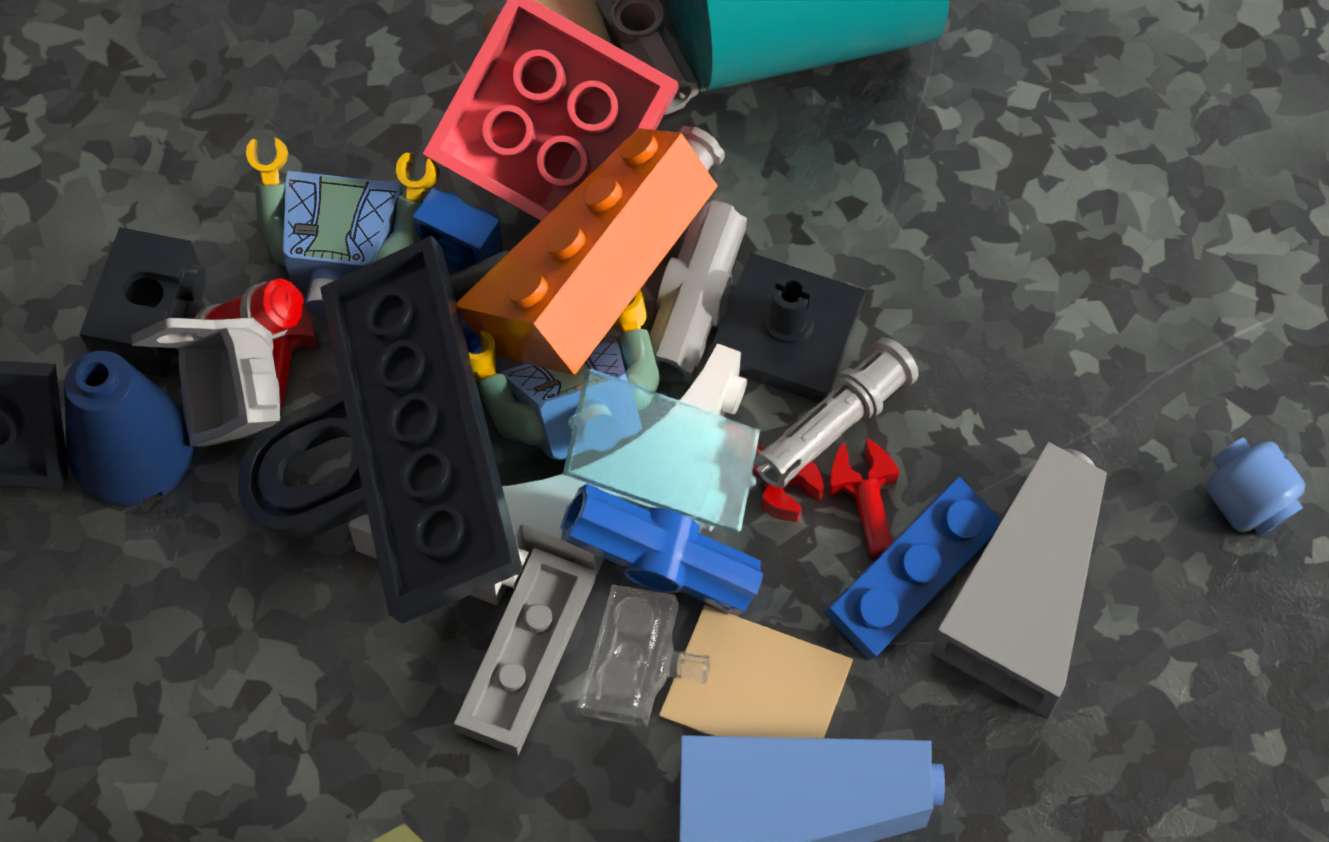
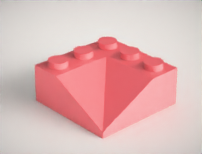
[423,0,679,221]

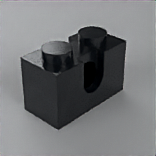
[80,227,206,377]

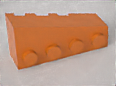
[456,128,718,375]

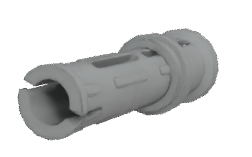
[754,337,919,489]

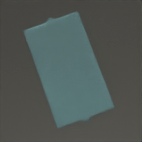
[563,369,760,534]

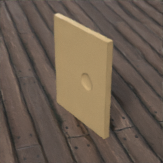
[659,605,853,738]

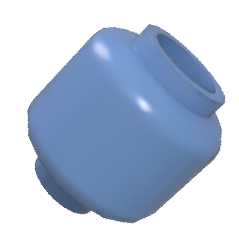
[1206,437,1306,537]

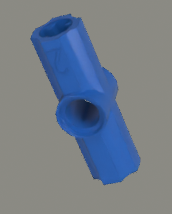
[560,484,764,615]

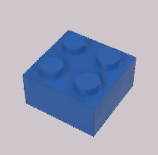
[412,188,503,273]

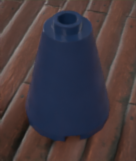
[64,351,196,507]

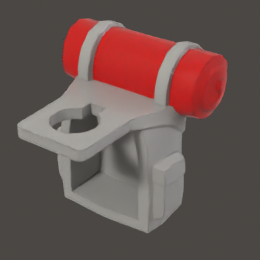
[131,278,304,446]

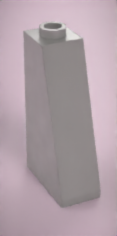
[931,442,1107,719]

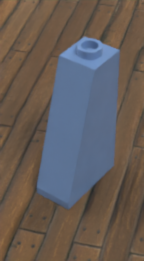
[679,735,945,842]

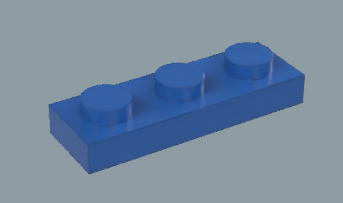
[823,476,1002,660]

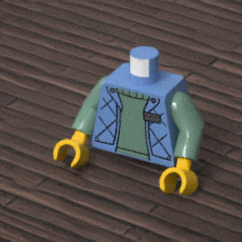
[246,138,440,318]
[469,290,659,460]

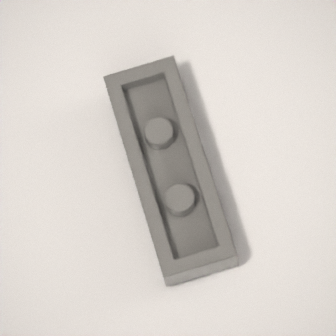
[454,548,596,756]

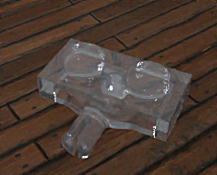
[578,585,711,728]

